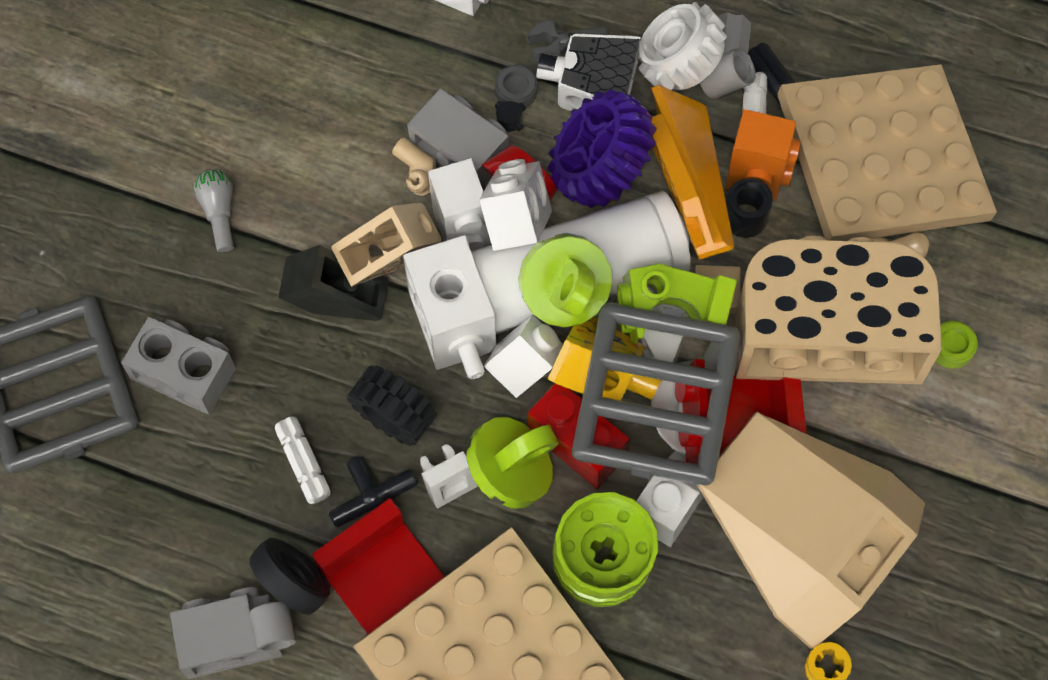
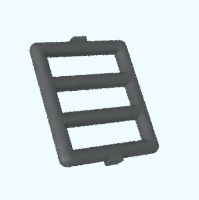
[0,296,138,474]
[572,303,741,486]

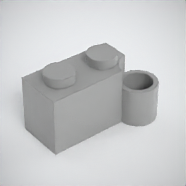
[170,587,296,679]

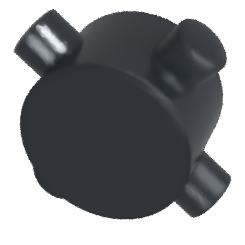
[495,101,526,132]

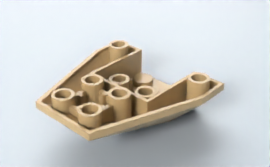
[696,412,925,649]

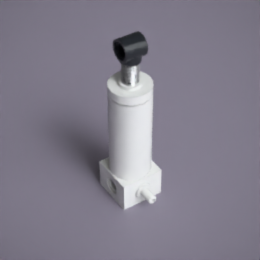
[403,178,773,379]

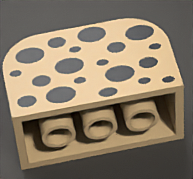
[735,236,942,385]

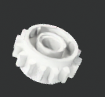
[638,2,727,90]

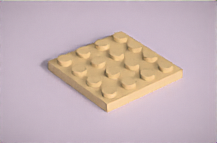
[777,64,997,241]
[353,527,624,680]

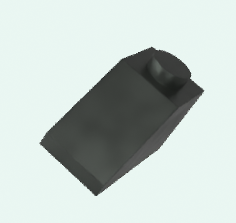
[278,245,389,321]

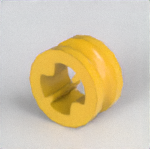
[805,642,852,680]

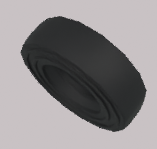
[250,538,330,615]

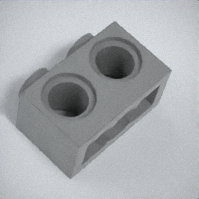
[121,317,236,415]

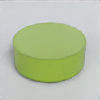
[936,321,978,369]

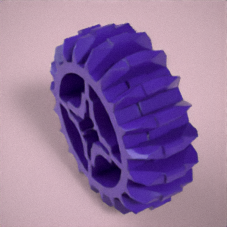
[547,89,657,208]

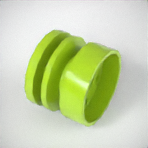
[552,492,658,607]

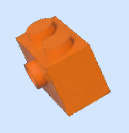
[725,109,801,201]

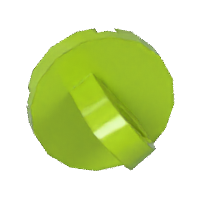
[518,233,613,327]
[466,417,559,509]

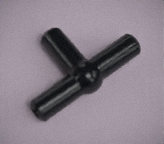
[329,456,418,528]

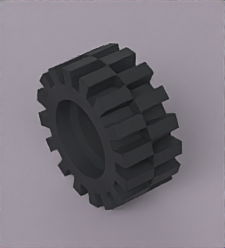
[347,365,437,446]

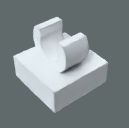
[420,444,478,509]

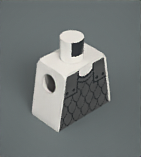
[536,34,641,111]

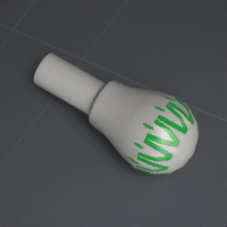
[194,169,234,253]

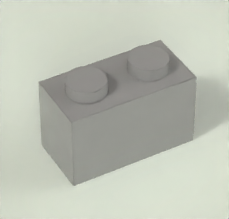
[407,88,509,187]

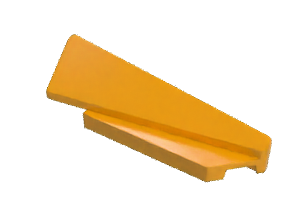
[651,85,734,260]

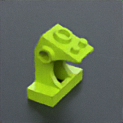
[617,264,737,345]

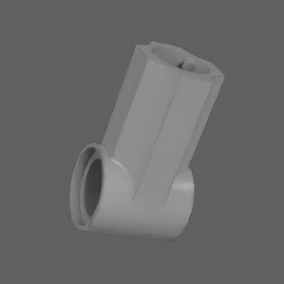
[700,12,756,99]

